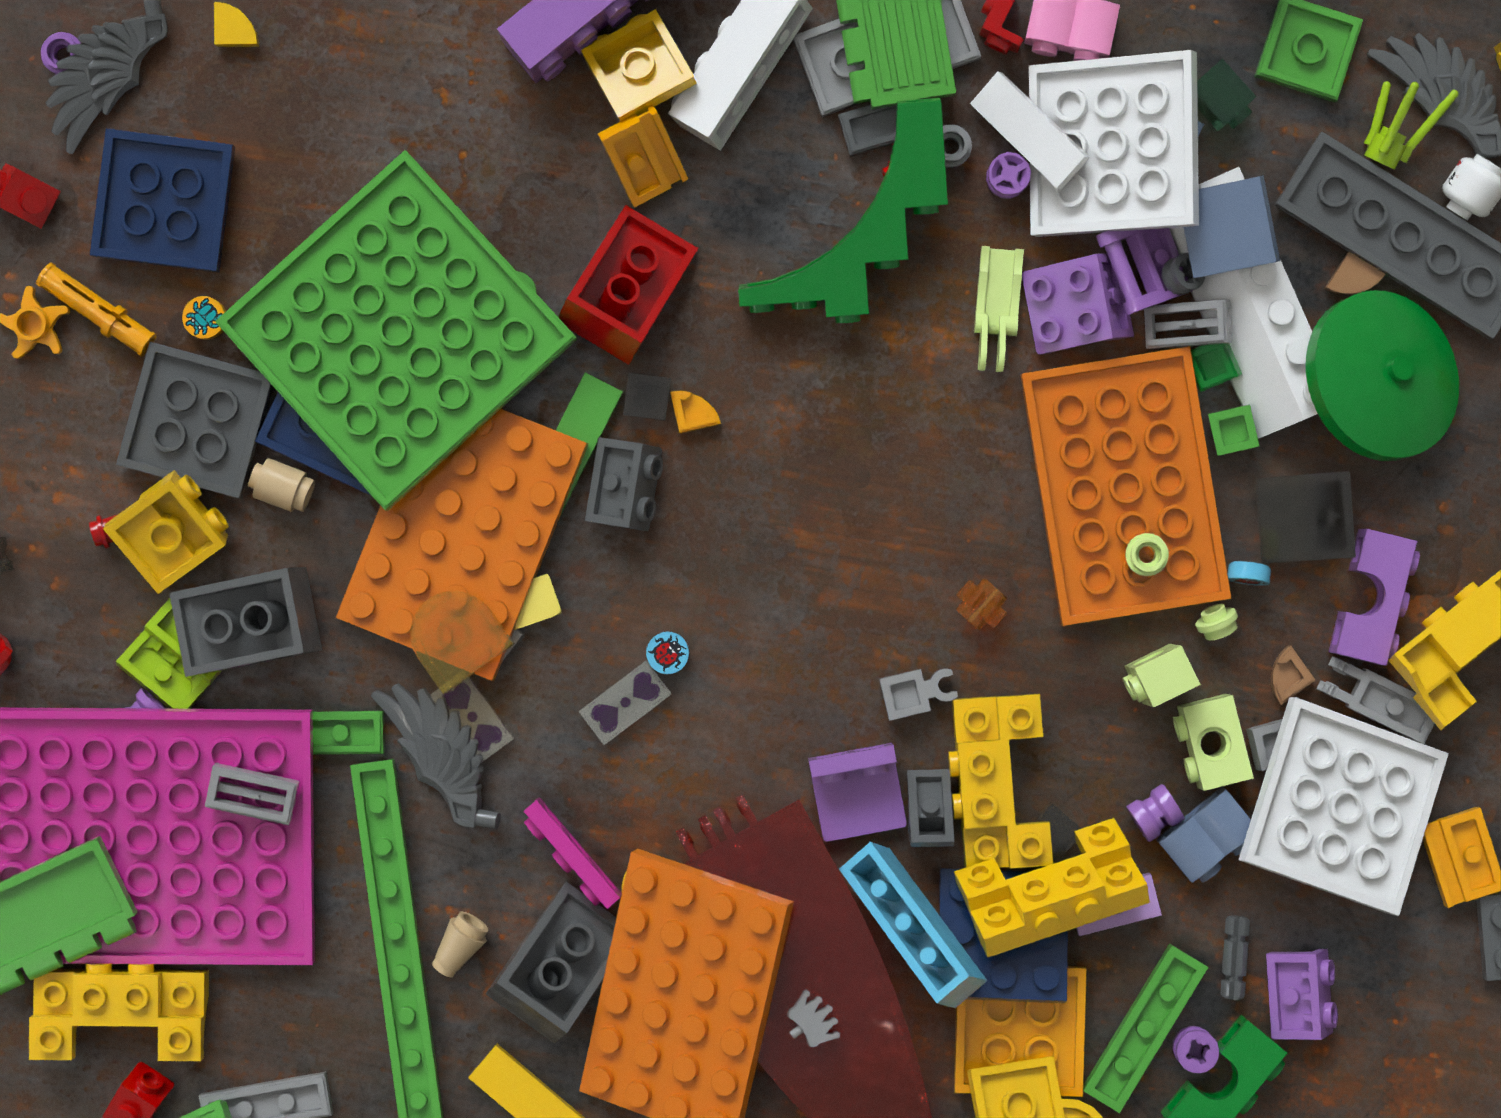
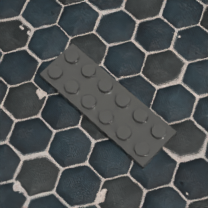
[1274,132,1501,340]

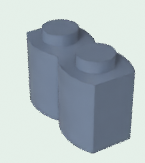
[1156,787,1251,882]

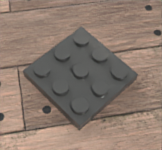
[116,342,273,499]

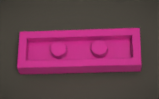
[524,797,622,909]

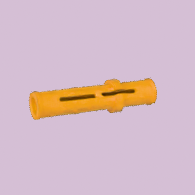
[36,262,157,357]

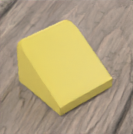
[514,574,562,630]

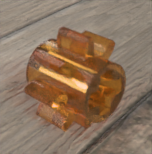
[955,578,1008,630]

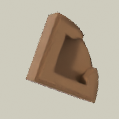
[1324,251,1385,295]
[1271,645,1315,705]

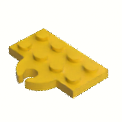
[967,1056,1103,1118]

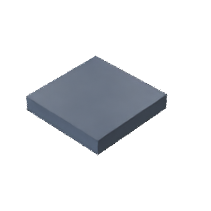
[1183,175,1280,278]

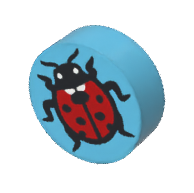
[1227,561,1271,585]
[646,631,689,674]

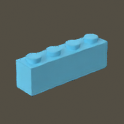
[839,842,987,1008]

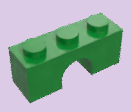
[1161,1015,1287,1118]

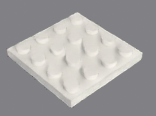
[1029,50,1199,237]
[1239,697,1449,916]

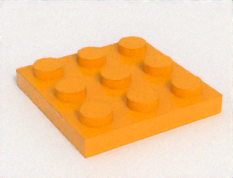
[954,966,1087,1097]

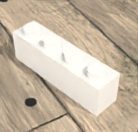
[668,0,813,151]

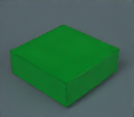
[1191,343,1243,392]

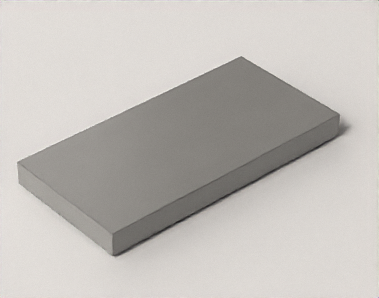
[793,0,981,117]

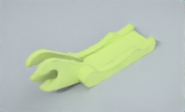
[974,246,1024,372]

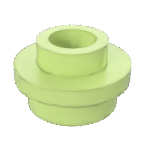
[1125,533,1169,576]
[1195,604,1238,640]

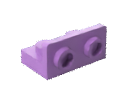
[1266,949,1338,1040]

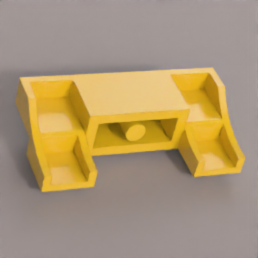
[1388,570,1501,730]
[948,694,1053,869]
[954,818,1150,957]
[29,964,209,1061]

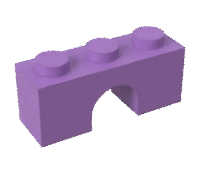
[1328,529,1420,666]

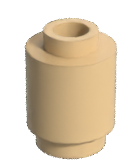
[248,458,315,512]

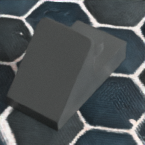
[907,769,954,847]

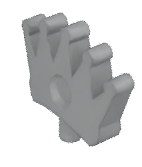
[787,990,840,1047]

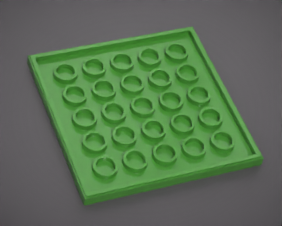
[215,150,577,511]

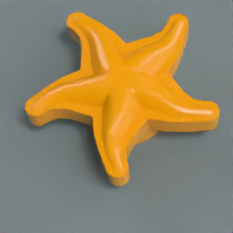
[0,286,70,359]

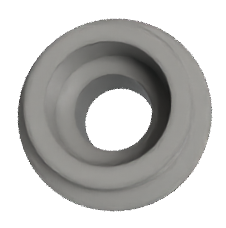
[943,125,972,168]

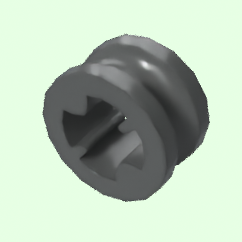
[1162,252,1205,295]

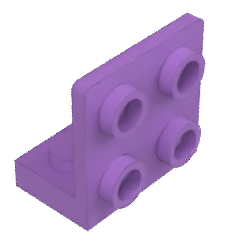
[1022,253,1134,354]
[808,743,907,842]

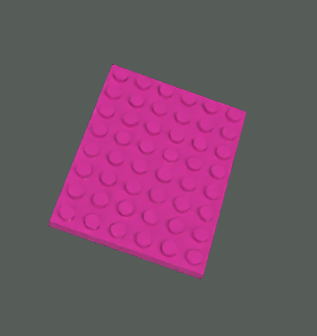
[0,707,315,965]

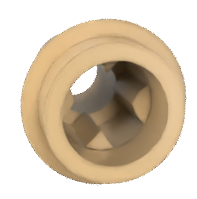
[432,911,488,977]

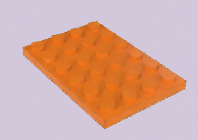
[1020,346,1231,626]
[336,409,588,681]
[579,849,794,1118]

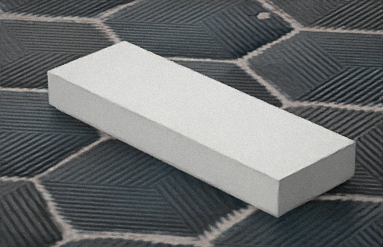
[970,72,1090,190]

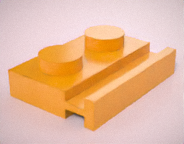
[598,105,688,208]
[1423,807,1501,908]

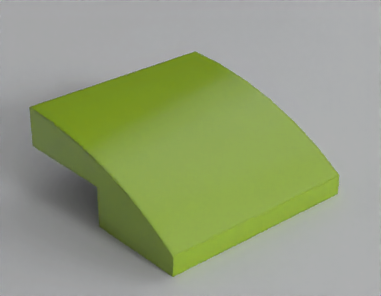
[116,598,222,709]

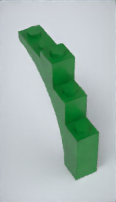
[738,98,948,323]

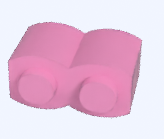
[1024,0,1120,61]

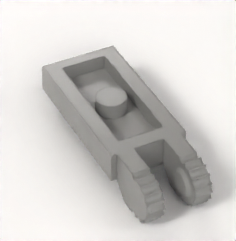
[1317,656,1435,744]

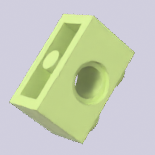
[1122,644,1201,707]
[1173,694,1254,791]

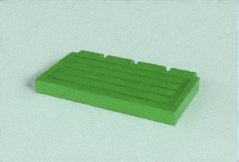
[836,0,956,110]
[0,836,138,995]

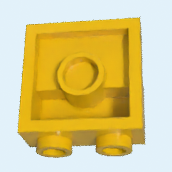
[581,9,697,122]
[103,470,229,594]

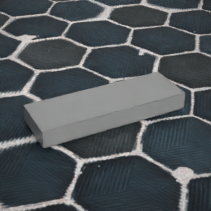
[199,1071,334,1118]

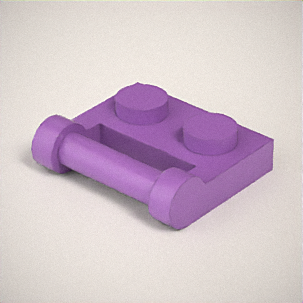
[1096,228,1193,316]

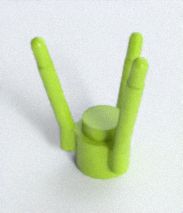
[1364,81,1459,170]

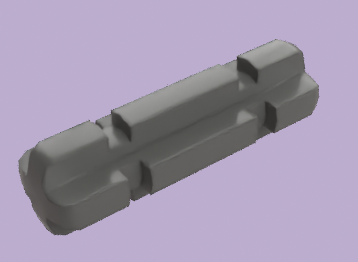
[1220,915,1250,1000]

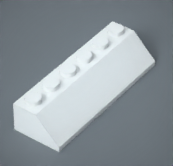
[1169,167,1318,439]

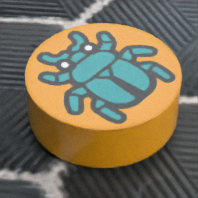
[182,296,226,340]

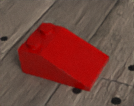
[558,205,698,365]

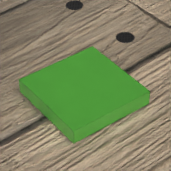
[1254,0,1363,103]

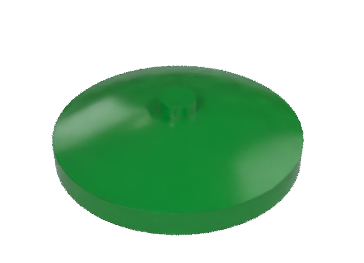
[1306,290,1459,461]

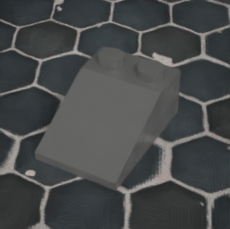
[169,567,322,677]
[485,882,616,1043]

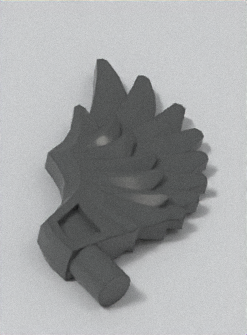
[45,0,168,154]
[1367,33,1501,159]
[371,683,501,830]

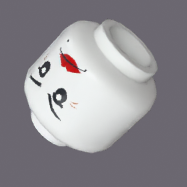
[1442,154,1501,220]

